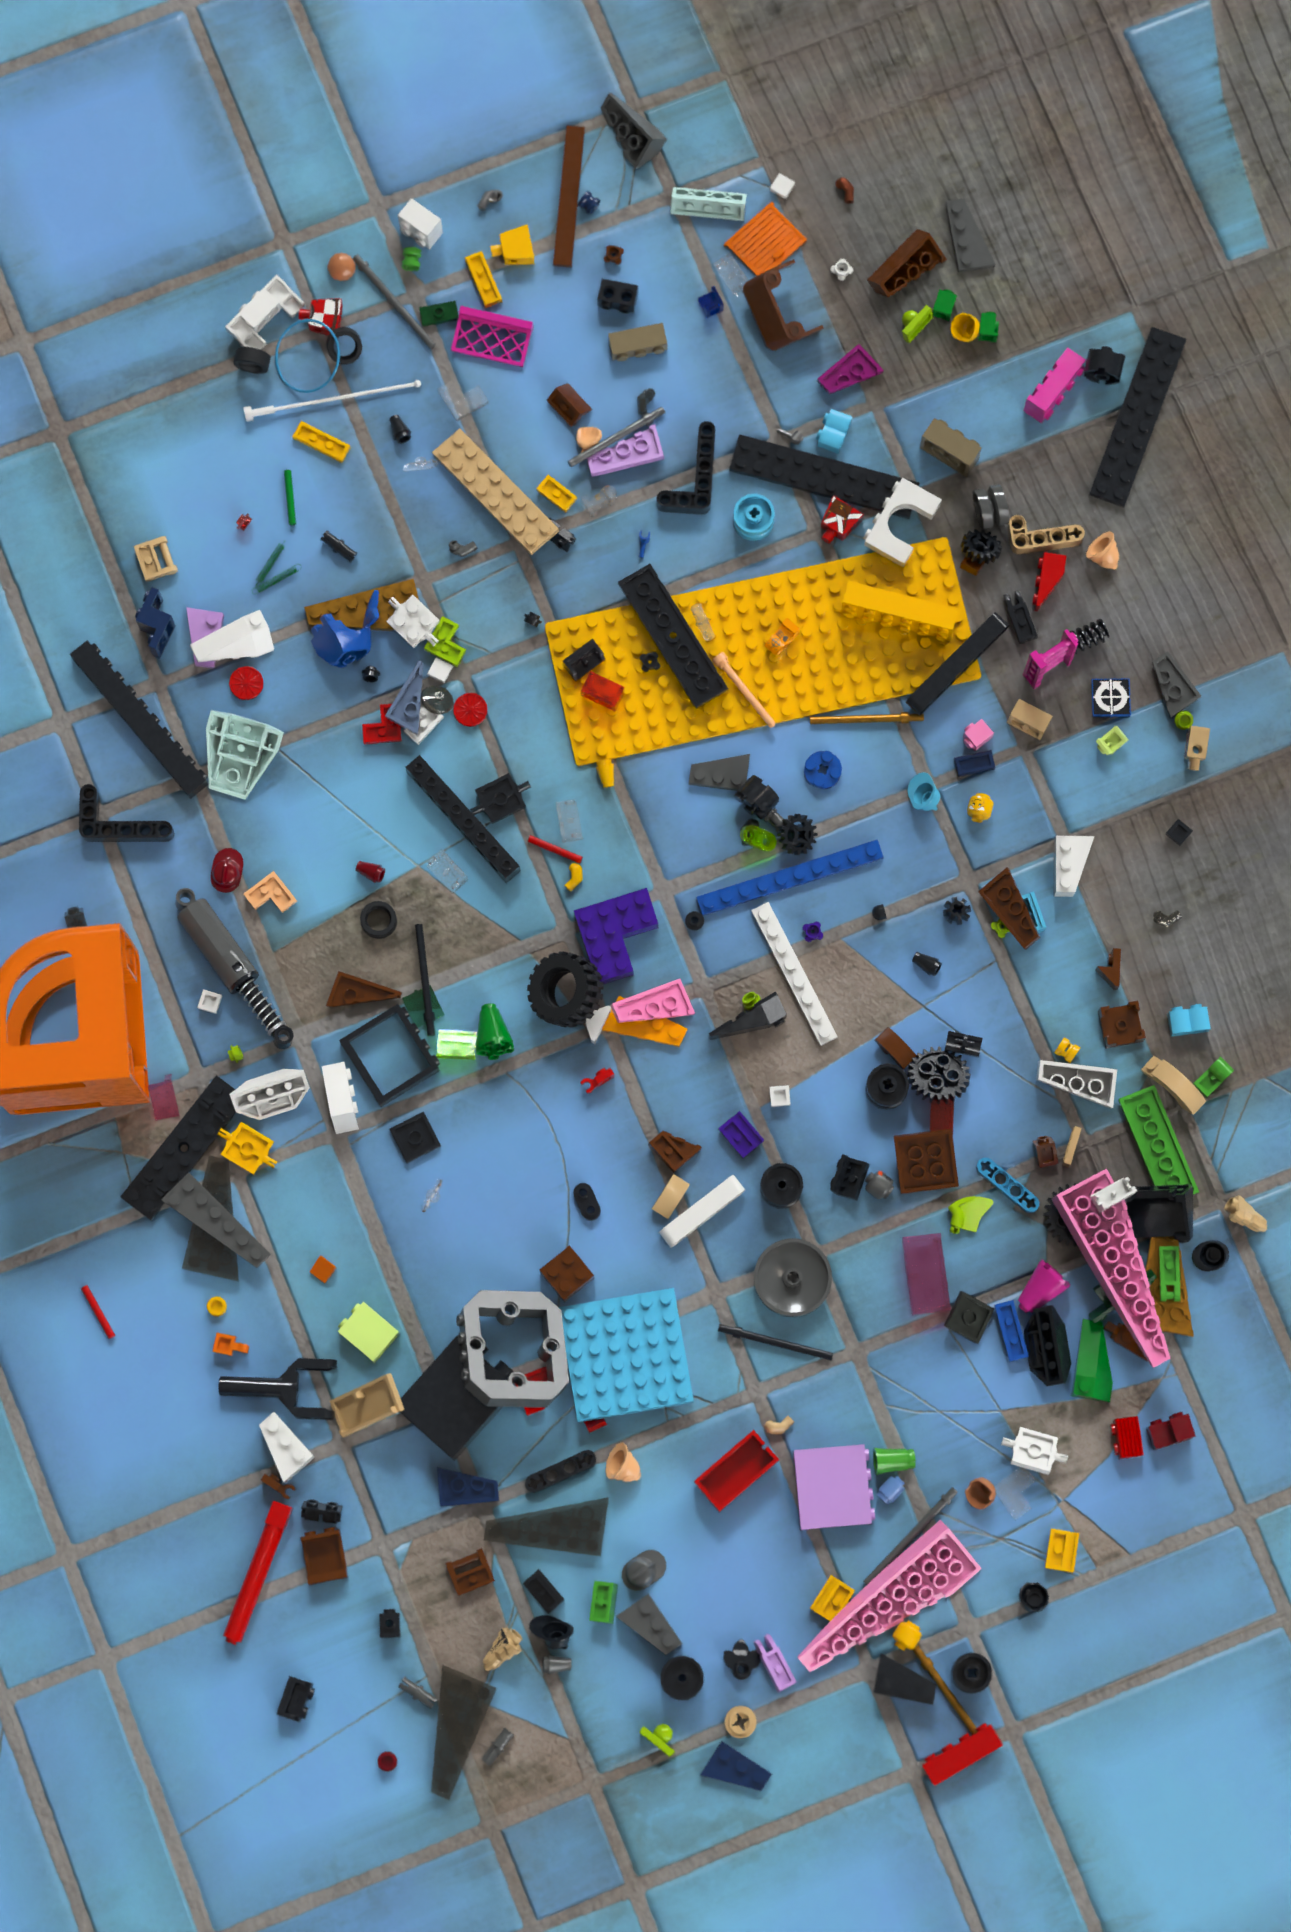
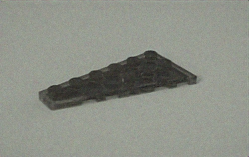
[182,1156,239,1282]
[483,1497,609,1557]
[431,1664,497,1800]

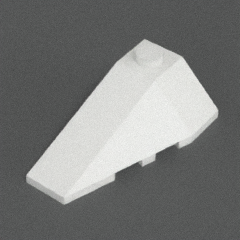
[190,610,274,662]

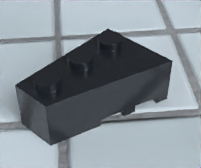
[873,1653,937,1705]

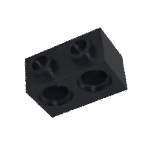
[597,278,638,313]

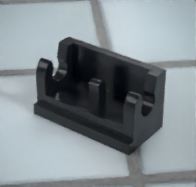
[563,639,606,682]
[523,1569,565,1614]

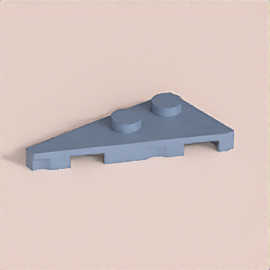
[385,660,423,735]

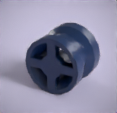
[578,191,601,215]

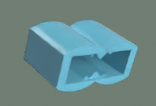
[816,409,852,454]
[1167,1004,1211,1037]

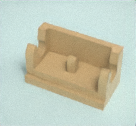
[1007,699,1053,740]

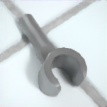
[777,428,803,445]

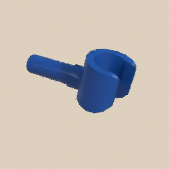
[639,530,650,558]

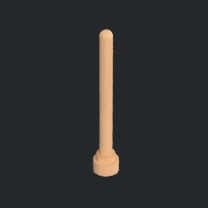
[712,652,775,728]

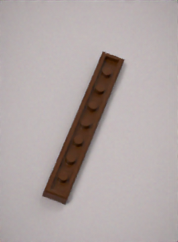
[553,125,585,268]

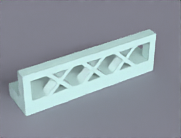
[670,187,747,221]

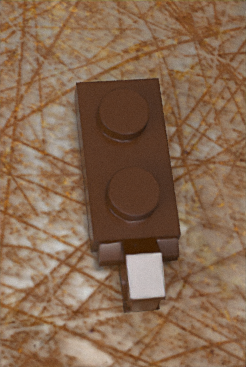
[1103,1321,1148,1362]

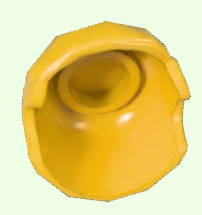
[950,313,980,342]

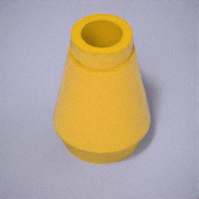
[595,759,614,788]

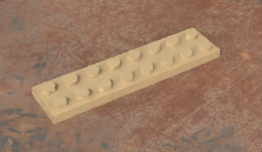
[432,428,559,556]

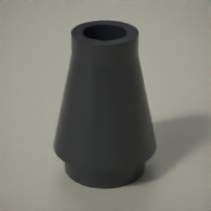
[389,415,411,444]
[912,952,942,976]

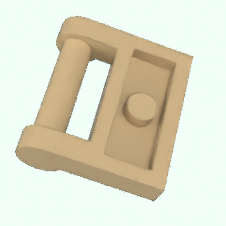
[134,536,178,582]

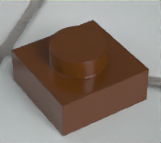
[959,557,985,576]

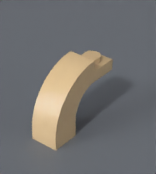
[1141,1056,1206,1115]

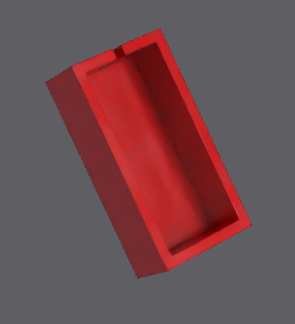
[694,1430,779,1513]

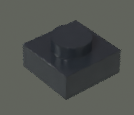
[1165,819,1193,846]

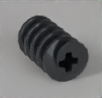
[1070,619,1109,655]

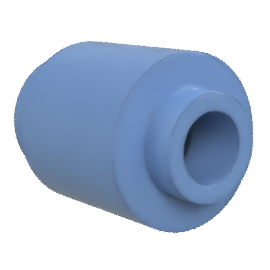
[876,1476,905,1505]

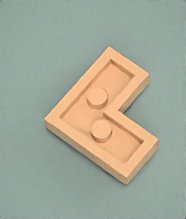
[243,871,297,913]

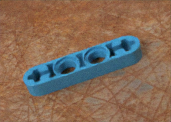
[976,1157,1039,1213]

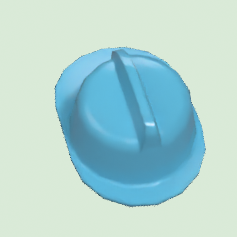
[907,772,941,811]

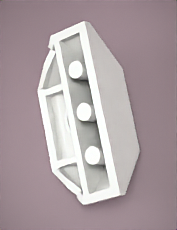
[230,1069,310,1120]

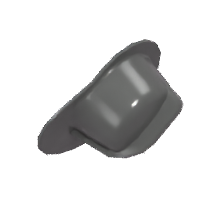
[622,1550,666,1590]

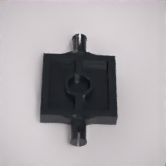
[470,773,531,824]

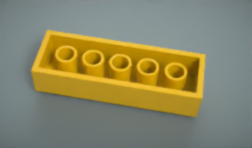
[841,581,959,641]

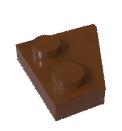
[648,1131,702,1173]

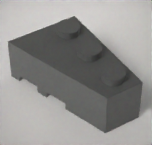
[616,1594,682,1655]

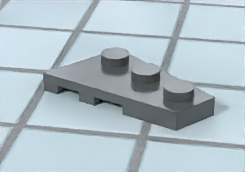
[1152,651,1201,719]
[689,754,750,791]

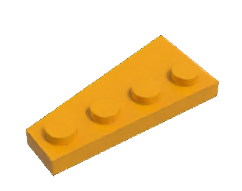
[602,996,688,1047]

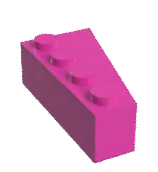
[1023,348,1086,424]

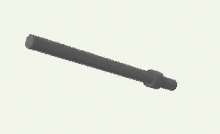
[567,407,665,467]

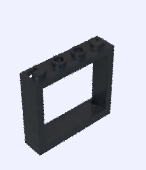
[339,1004,440,1107]

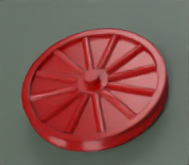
[229,666,263,700]
[453,693,487,727]

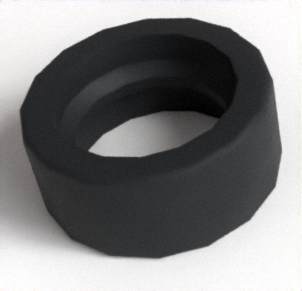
[326,327,363,365]
[233,347,271,374]
[360,901,397,939]

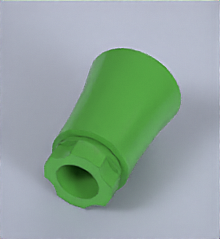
[873,1448,916,1475]

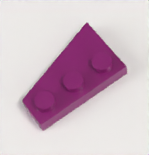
[817,344,884,395]

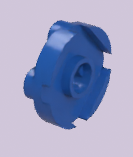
[804,751,842,789]

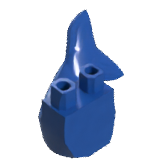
[311,590,379,668]

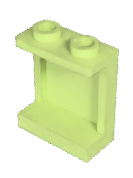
[338,1302,400,1363]

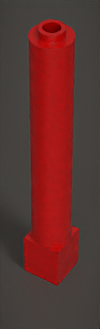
[223,1500,293,1645]

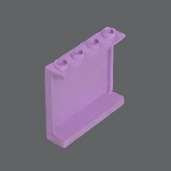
[793,1444,875,1531]

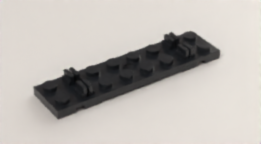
[618,564,728,709]
[121,1075,236,1221]

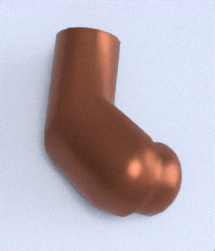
[835,177,854,204]

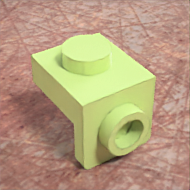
[1096,726,1129,755]

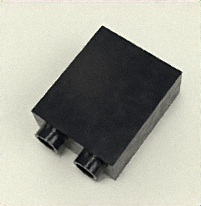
[400,1335,514,1461]

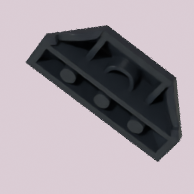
[1024,1305,1072,1386]

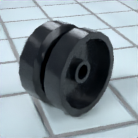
[865,1063,909,1110]
[760,1163,803,1209]
[660,1656,704,1700]

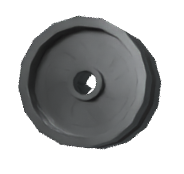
[972,484,1009,530]

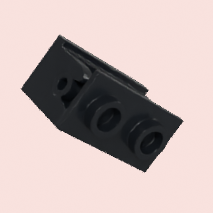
[276,1676,315,1722]

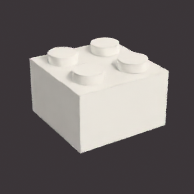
[398,198,443,250]

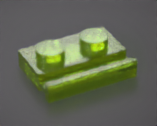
[436,1030,477,1060]

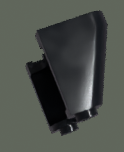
[1125,1184,1193,1243]

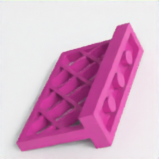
[451,306,534,367]

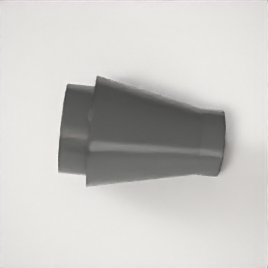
[542,1655,572,1675]

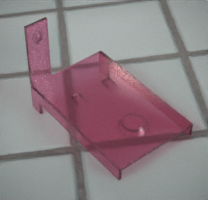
[148,1074,180,1121]

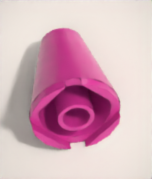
[1018,1259,1071,1313]

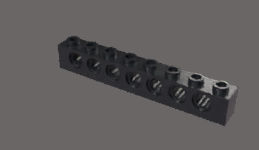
[405,755,521,883]

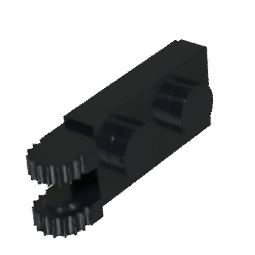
[1003,590,1038,644]

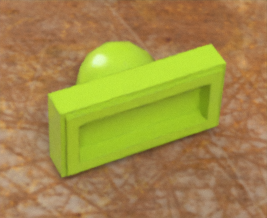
[902,305,933,343]
[639,1724,675,1757]

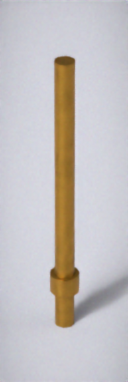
[810,712,924,724]
[913,1645,977,1734]

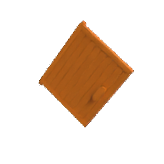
[723,202,807,276]

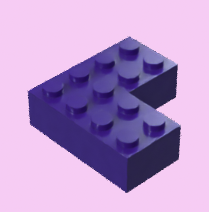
[574,888,658,985]

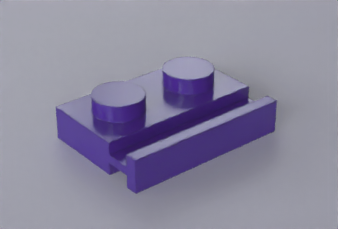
[718,1111,764,1159]

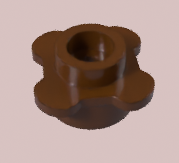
[604,245,624,265]

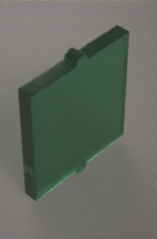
[402,985,445,1028]

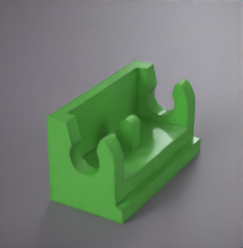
[589,1581,618,1624]

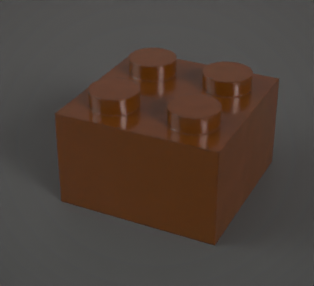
[539,1245,594,1302]

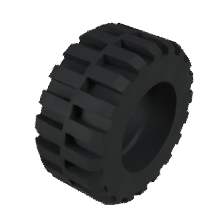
[527,952,604,1028]

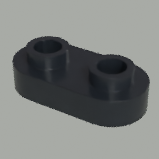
[573,1183,601,1221]

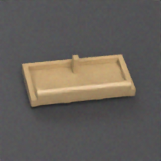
[330,1373,404,1438]

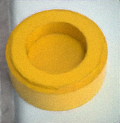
[207,1296,227,1317]

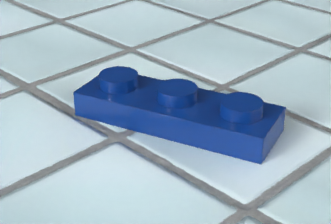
[994,1300,1029,1362]

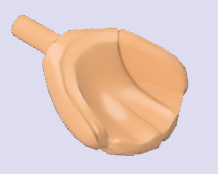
[576,427,602,453]

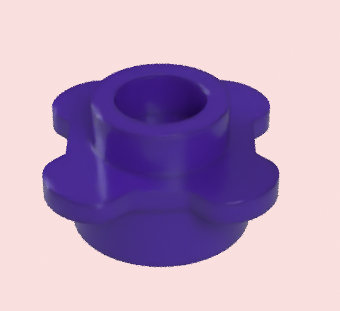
[802,921,823,942]

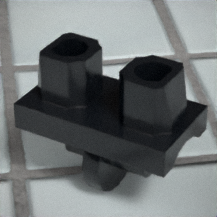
[945,1031,983,1057]

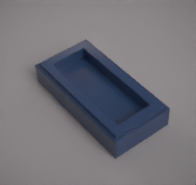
[954,750,995,777]

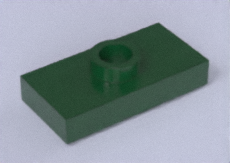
[419,301,459,327]

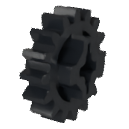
[960,529,1002,564]
[777,814,818,855]

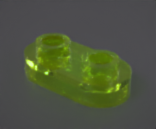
[740,825,777,852]

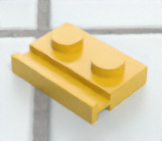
[1045,1528,1079,1573]
[810,1575,855,1622]

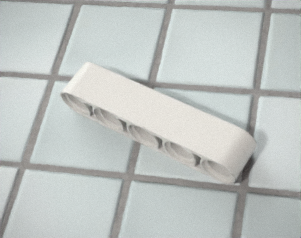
[659,1175,745,1248]

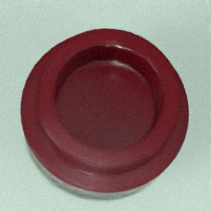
[377,1751,397,1772]

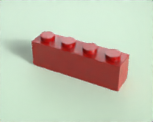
[922,1723,1003,1786]

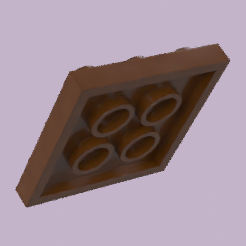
[894,1128,959,1194]

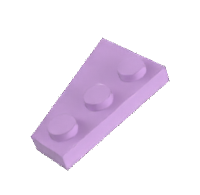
[186,607,224,669]

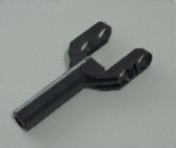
[218,1358,337,1420]

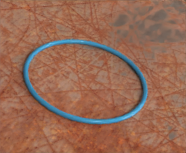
[275,319,340,393]

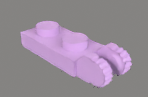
[754,1634,796,1692]

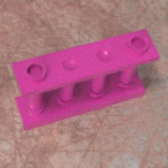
[1023,629,1078,689]

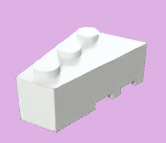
[1054,836,1094,897]
[259,1412,315,1484]

